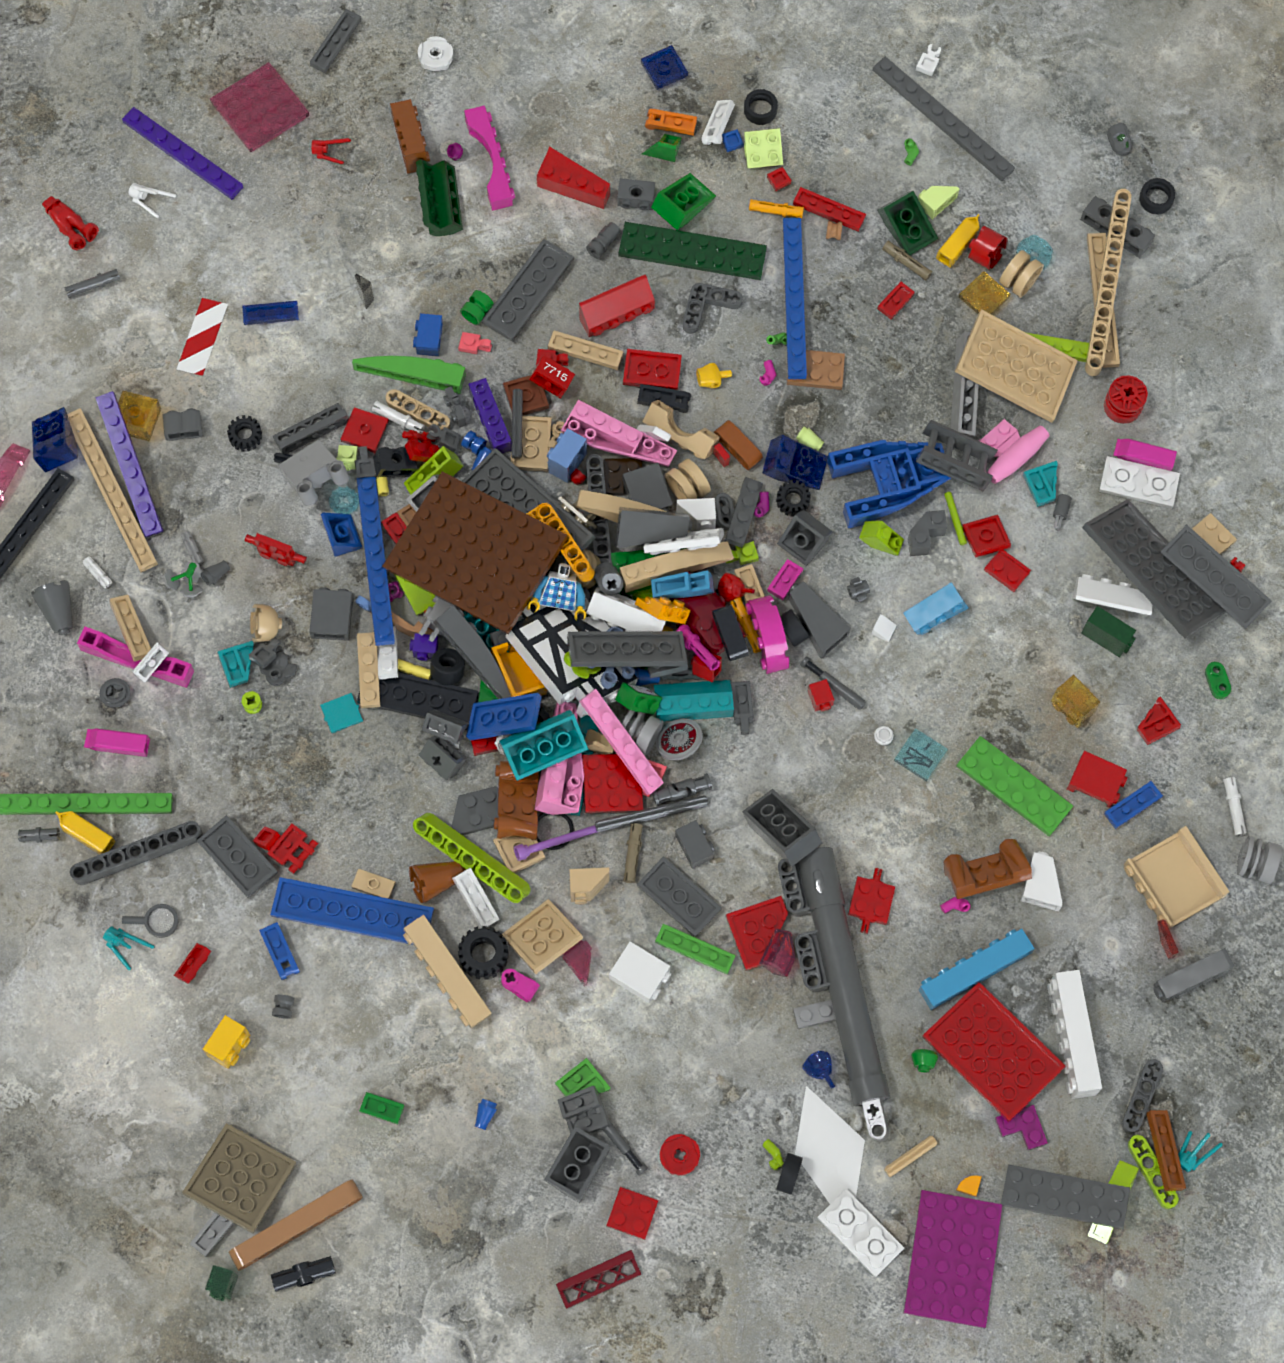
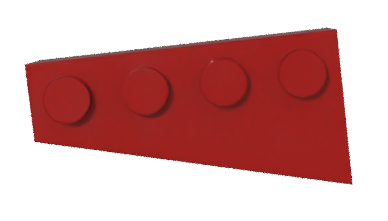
[537,146,610,209]

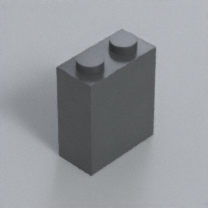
[622,463,673,512]
[309,588,353,641]

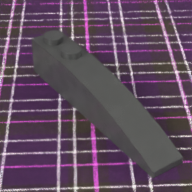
[433,605,511,699]

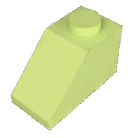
[918,186,960,220]

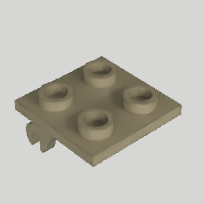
[558,496,597,529]

